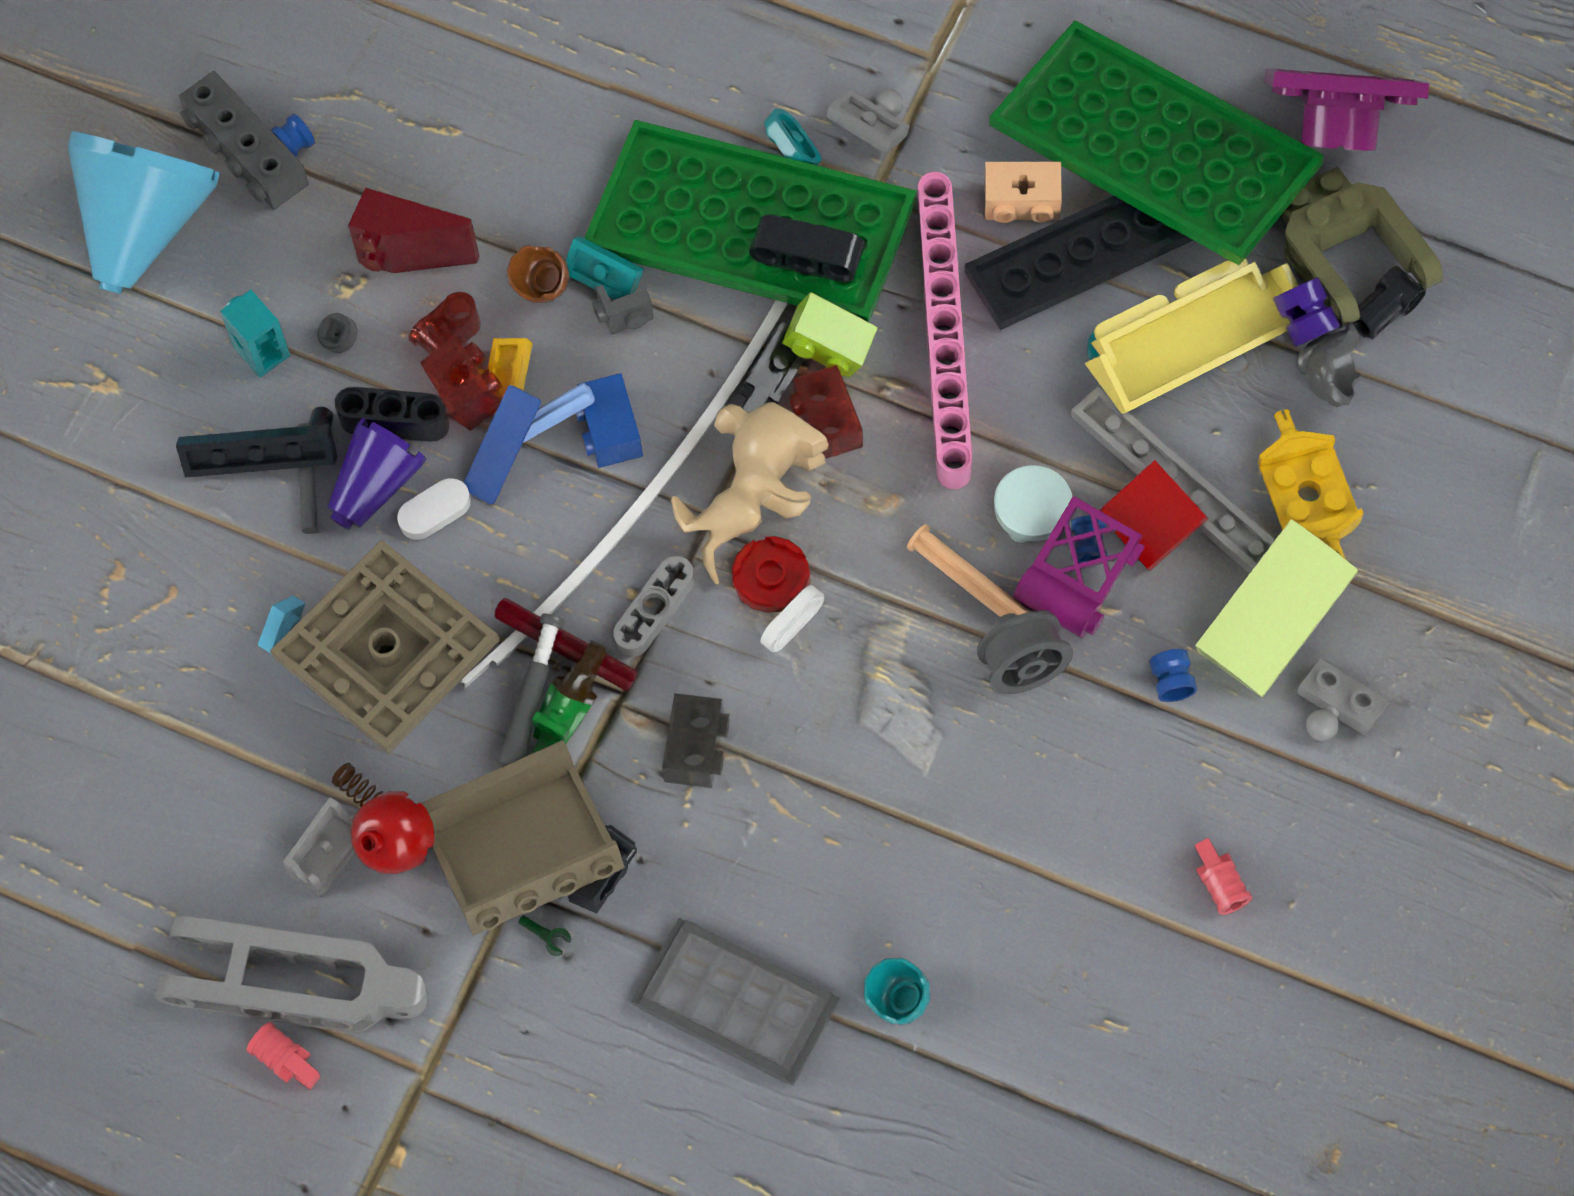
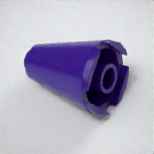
[327,418,427,530]

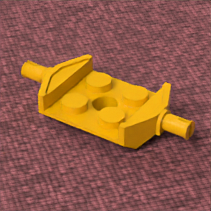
[1257,409,1364,560]

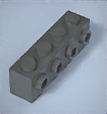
[179,70,309,210]

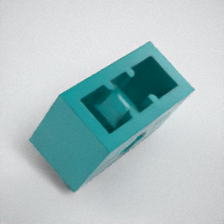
[220,289,290,378]

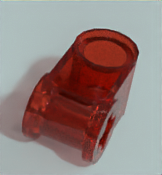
[409,291,481,366]

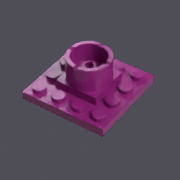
[1264,68,1429,151]

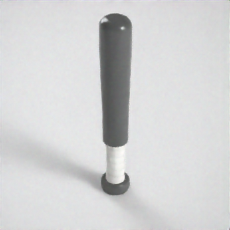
[499,613,564,767]

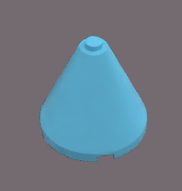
[67,131,220,294]

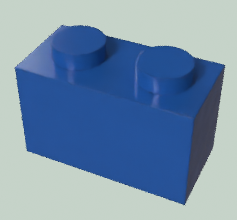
[575,373,643,468]

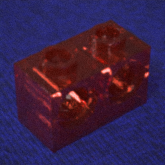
[789,365,863,459]

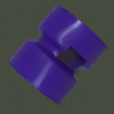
[1273,277,1341,347]

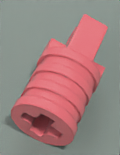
[1194,838,1253,915]
[246,1022,321,1090]

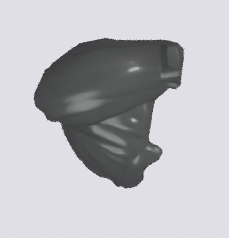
[1296,323,1361,407]

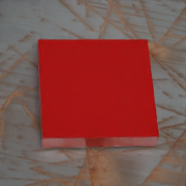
[1099,460,1209,571]

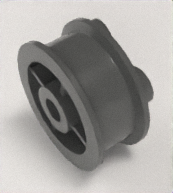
[977,610,1073,694]

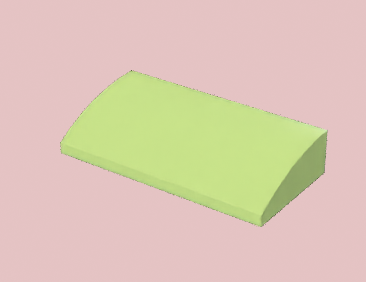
[1195,519,1358,698]

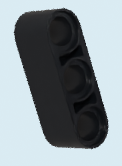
[749,215,866,282]
[334,387,450,442]

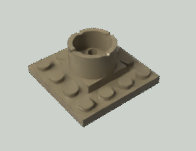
[270,539,500,755]

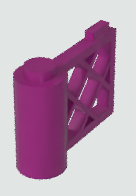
[1013,496,1145,638]

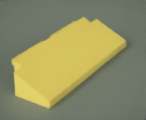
[1084,259,1299,414]

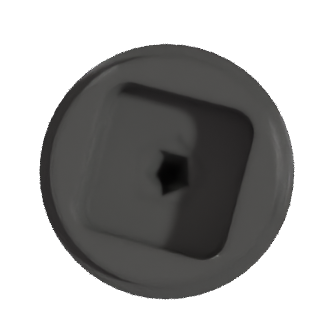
[318,313,357,353]

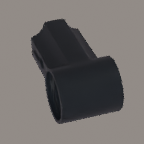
[1352,265,1426,340]

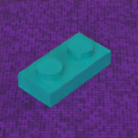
[566,236,644,300]

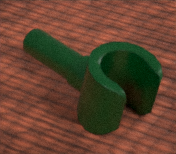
[518,915,571,956]

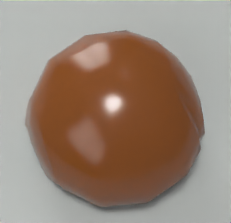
[507,245,570,303]

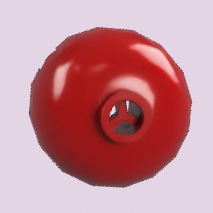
[350,791,435,874]

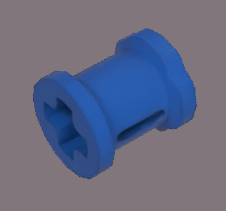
[1071,515,1107,564]

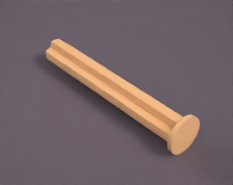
[907,524,1030,617]

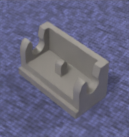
[282,797,356,897]

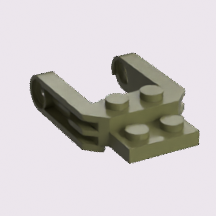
[1280,166,1443,328]

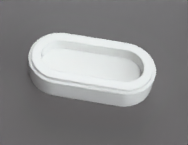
[397,478,471,540]
[760,585,824,652]

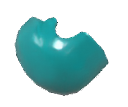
[864,958,931,1025]

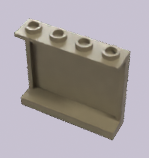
[422,740,625,936]

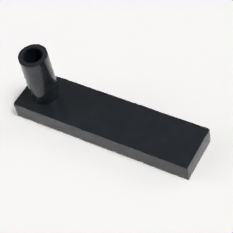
[176,406,338,478]

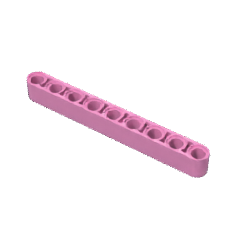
[918,172,972,489]

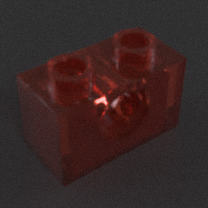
[420,335,503,431]

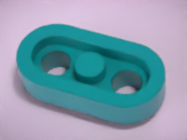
[764,109,822,166]

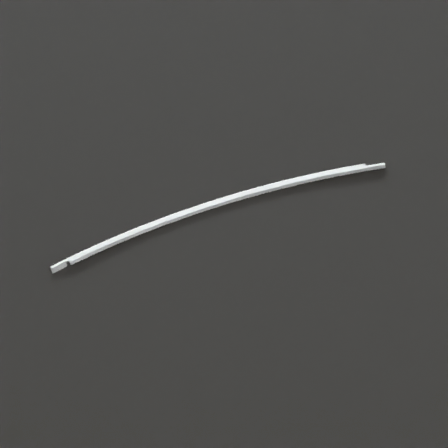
[461,300,788,688]

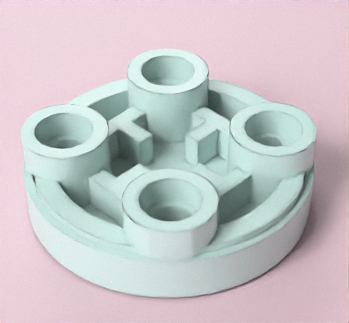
[994,465,1072,543]

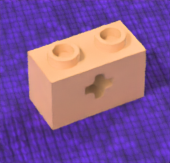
[984,162,1062,223]

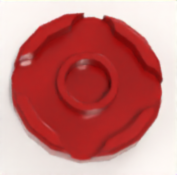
[732,536,810,613]

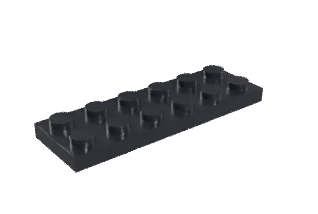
[964,196,1194,330]

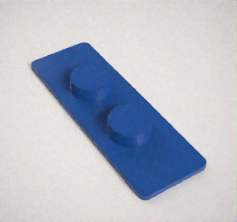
[463,385,541,504]

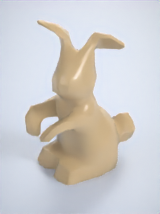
[671,402,829,585]

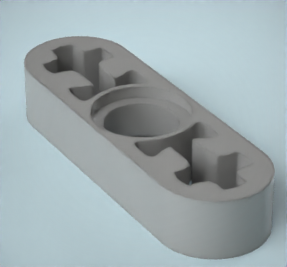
[613,556,695,657]

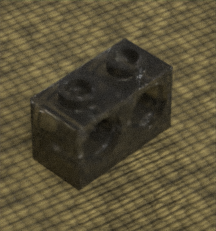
[662,693,730,788]

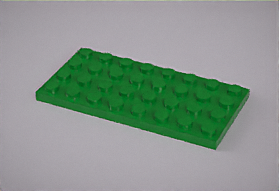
[989,20,1324,266]
[584,120,917,322]

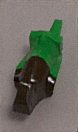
[531,640,607,754]

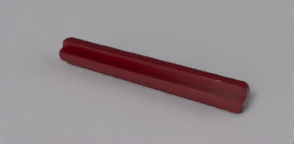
[494,598,637,691]

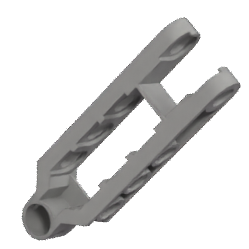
[155,916,428,1034]

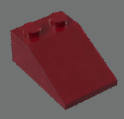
[348,187,480,273]

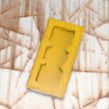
[479,338,533,414]

